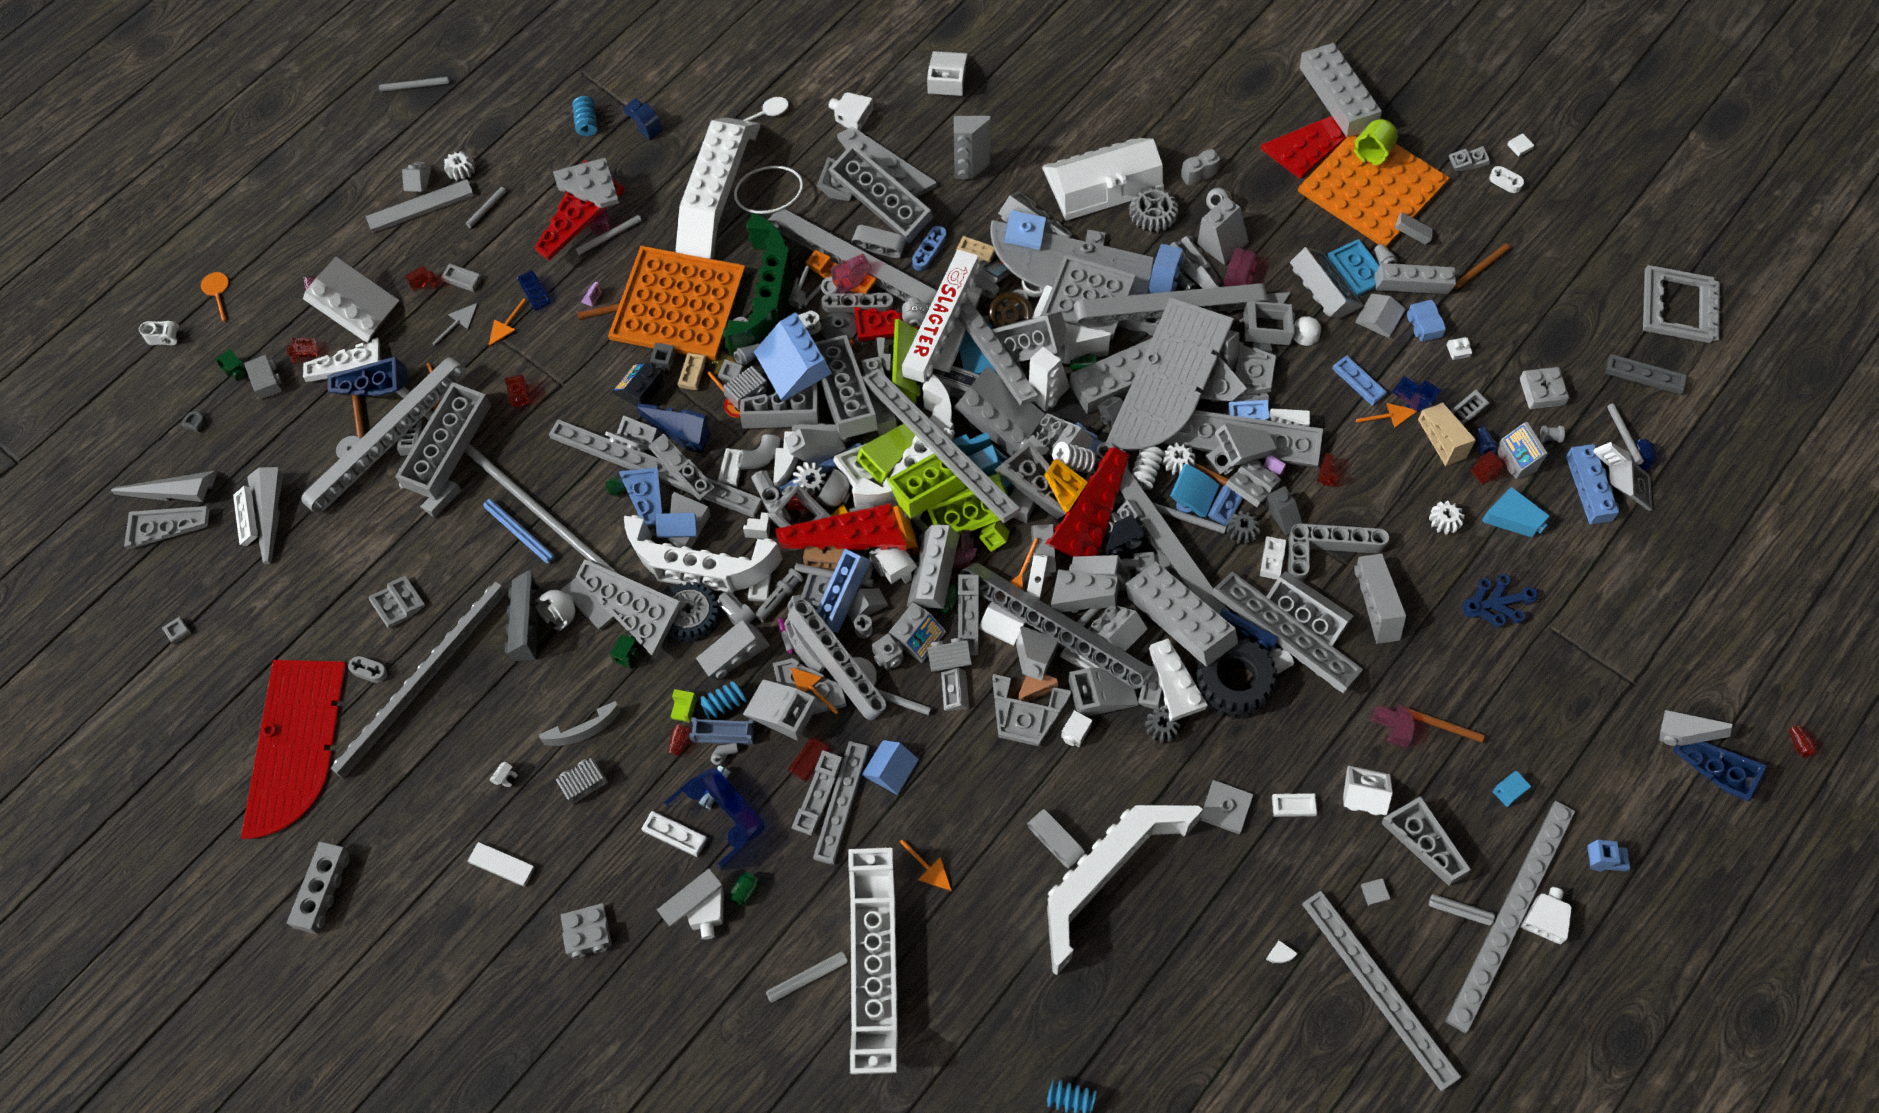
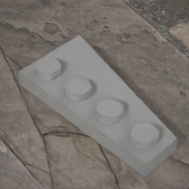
[124,506,209,550]

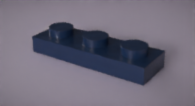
[1220,609,1278,651]

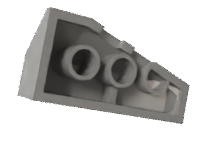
[998,191,1072,238]

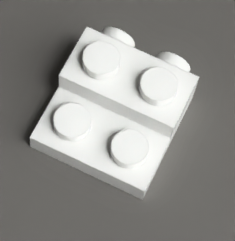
[833,444,878,487]

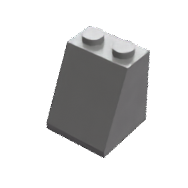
[1197,197,1249,265]

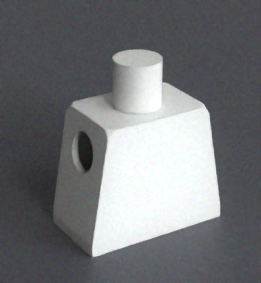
[829,93,873,131]
[1520,887,1571,944]
[687,888,724,939]

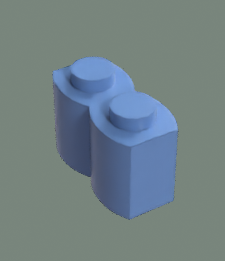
[1407,300,1446,342]

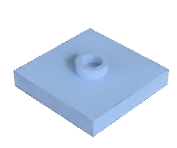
[1004,210,1046,250]

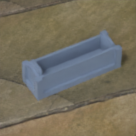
[690,717,755,745]

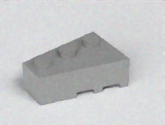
[696,620,770,680]

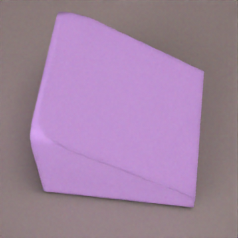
[582,282,601,307]
[1263,455,1286,478]

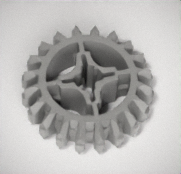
[1129,187,1178,233]

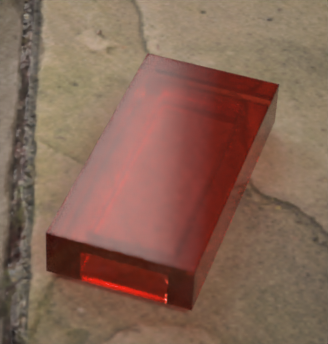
[788,737,829,782]

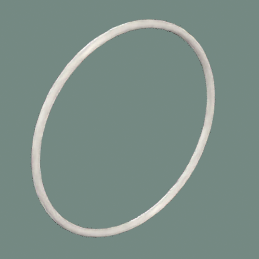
[734,166,803,214]

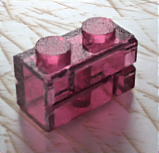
[1223,248,1258,287]

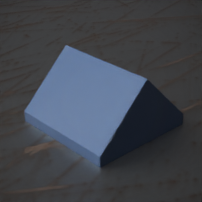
[862,740,919,795]

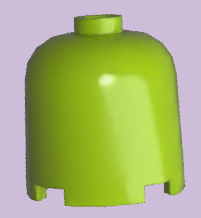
[1354,119,1398,165]

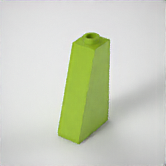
[856,424,915,486]

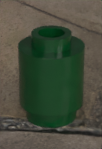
[936,583,958,614]
[729,872,760,906]

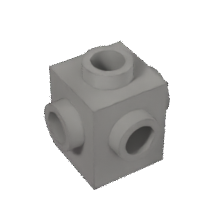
[872,634,904,670]

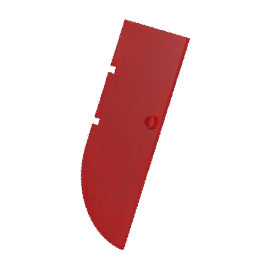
[241,660,346,839]

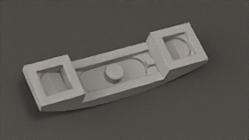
[958,575,979,655]
[539,701,621,746]
[792,750,842,836]

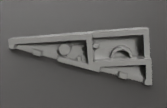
[1170,235,1234,313]
[248,467,284,564]
[111,471,217,502]

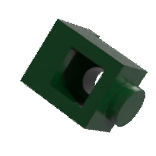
[215,349,247,381]
[610,634,639,669]

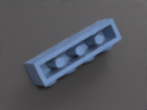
[1566,444,1619,525]
[816,549,871,633]

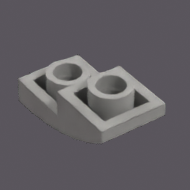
[1449,147,1490,171]
[877,337,893,380]
[1105,499,1143,538]

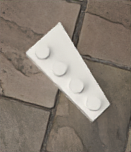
[303,338,380,382]
[1149,639,1208,722]

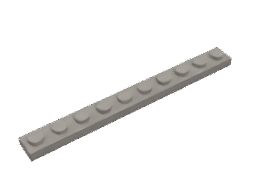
[1302,891,1461,1091]

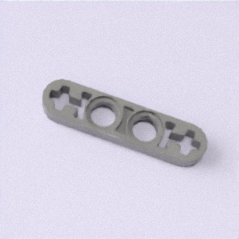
[821,293,893,312]

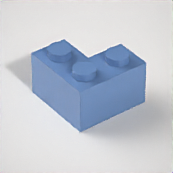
[1148,244,1184,294]

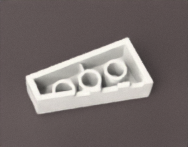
[1029,347,1070,412]

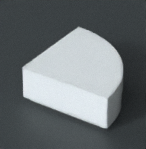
[1266,941,1297,963]

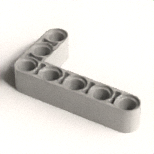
[1288,524,1389,582]

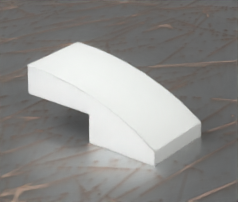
[1260,536,1286,579]

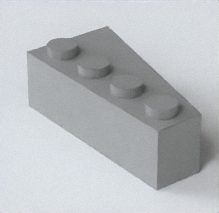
[740,382,819,428]
[994,441,1066,520]
[1354,554,1406,644]
[1382,797,1471,886]

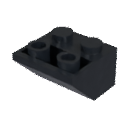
[1105,515,1144,559]

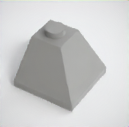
[1608,460,1653,511]

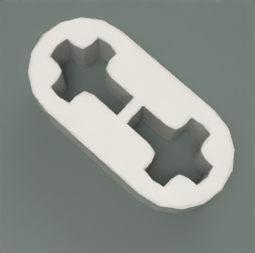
[1489,166,1524,193]

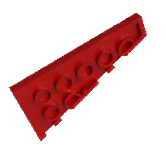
[1260,116,1347,179]
[535,160,625,261]
[1045,447,1130,557]
[776,503,906,550]

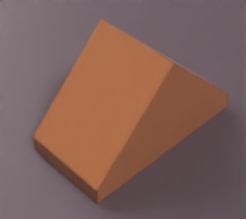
[1019,675,1058,702]

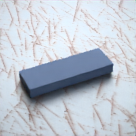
[1332,355,1387,406]

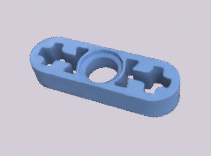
[912,226,946,271]

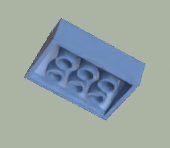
[754,313,832,401]

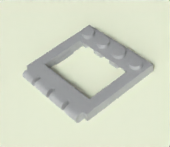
[1643,265,1720,343]

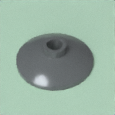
[821,312,857,340]

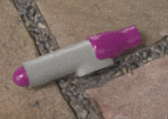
[777,618,794,654]

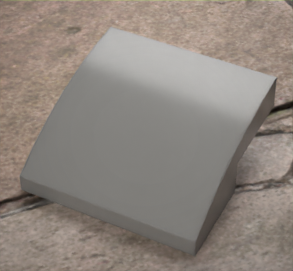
[369,576,425,629]
[1138,666,1169,712]

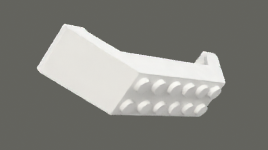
[676,117,760,259]
[1047,805,1203,975]
[849,848,898,1074]

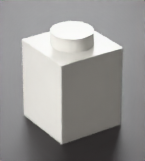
[1061,710,1092,747]

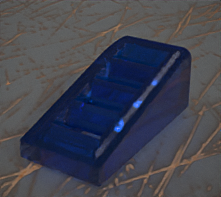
[517,270,551,311]

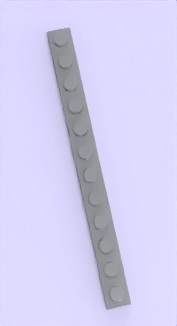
[862,369,1020,523]
[549,420,762,518]
[331,581,506,779]
[1445,801,1575,1033]

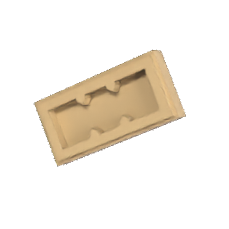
[956,236,996,265]
[678,353,706,391]

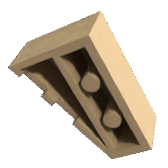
[1418,403,1475,466]

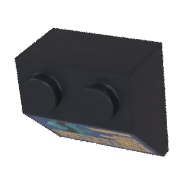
[612,362,665,407]

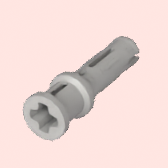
[754,568,804,622]

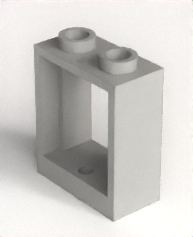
[1243,301,1296,345]
[767,485,831,528]

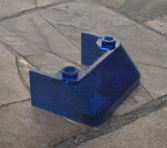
[664,768,764,870]

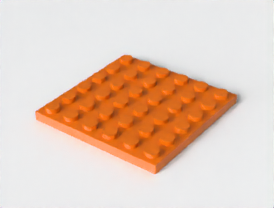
[1298,133,1449,248]
[608,246,746,361]

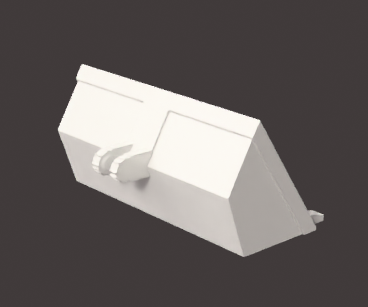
[1042,138,1164,220]

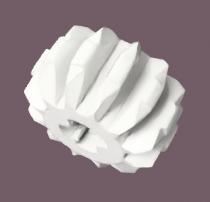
[444,151,475,181]
[1162,442,1195,475]
[793,462,826,495]
[1429,501,1465,535]

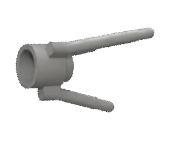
[788,266,821,309]

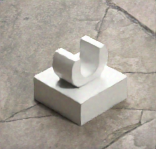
[1447,337,1472,360]
[490,762,518,787]

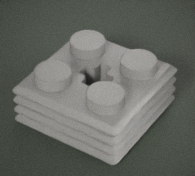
[1520,367,1569,409]

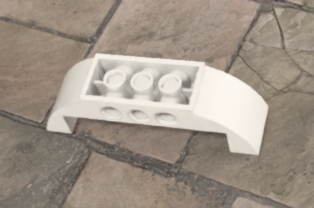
[852,375,954,508]
[624,515,783,594]

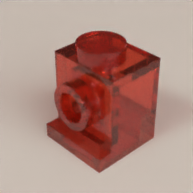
[505,374,531,407]
[1470,451,1504,485]

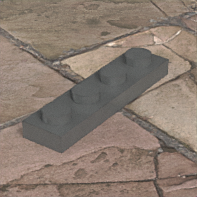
[1605,354,1687,394]

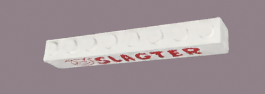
[902,250,981,383]

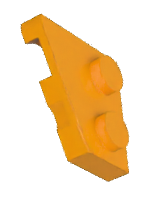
[1044,458,1088,512]

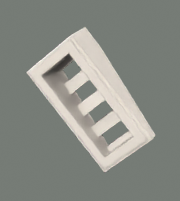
[1268,409,1310,427]
[1594,442,1634,466]

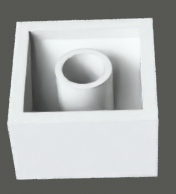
[1343,766,1392,815]

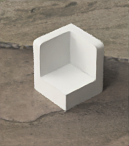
[743,513,771,539]

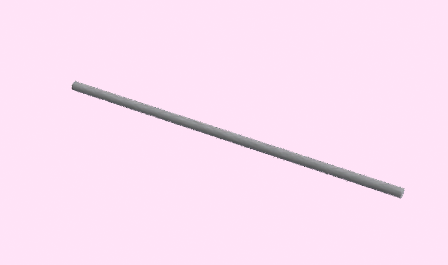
[397,386,620,575]

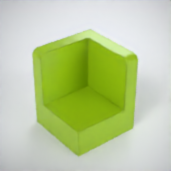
[979,521,1009,552]
[671,689,697,723]

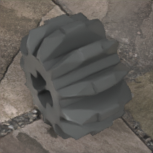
[1227,511,1260,545]
[1145,707,1180,743]

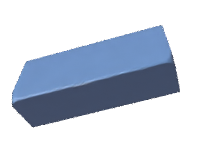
[1206,485,1243,526]
[656,513,697,538]

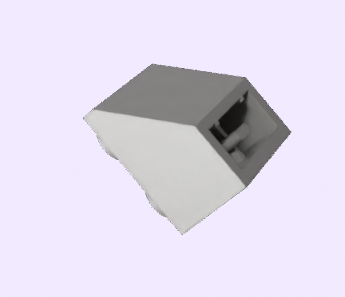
[1088,605,1147,652]

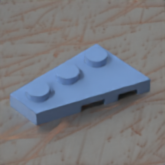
[619,468,662,527]

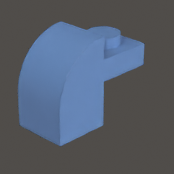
[1587,840,1630,872]

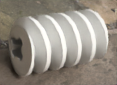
[1052,442,1095,473]
[1132,446,1164,490]

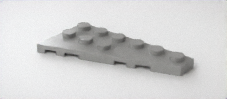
[837,127,937,198]
[576,559,683,657]

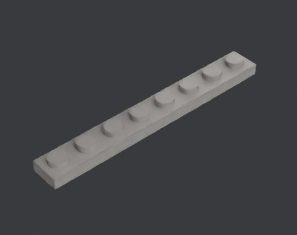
[958,297,1038,406]

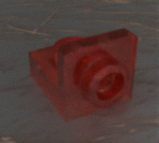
[405,266,437,291]
[287,338,318,363]
[1317,453,1340,487]

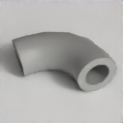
[737,435,780,470]

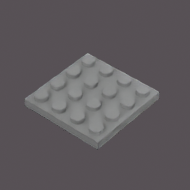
[1042,255,1135,339]

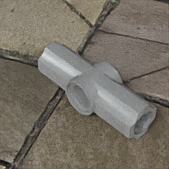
[751,470,791,527]

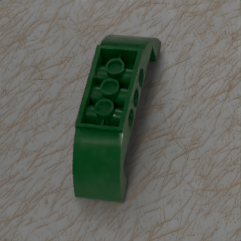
[723,213,792,356]

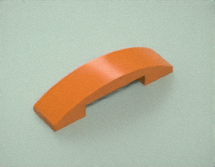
[806,250,877,294]

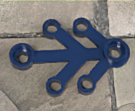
[1462,574,1538,628]

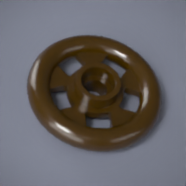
[988,292,1033,329]

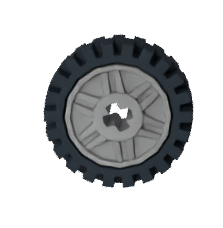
[665,582,720,642]

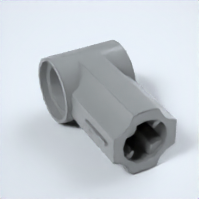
[717,591,756,625]

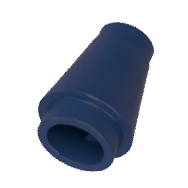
[1476,427,1498,457]

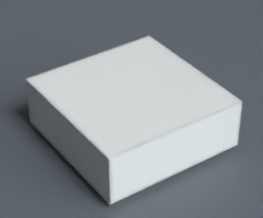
[1508,134,1534,157]

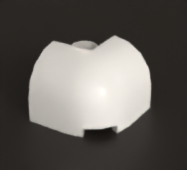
[869,547,917,584]

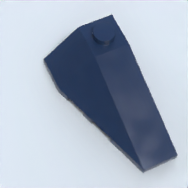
[328,357,407,396]
[637,404,711,453]
[1673,742,1767,801]

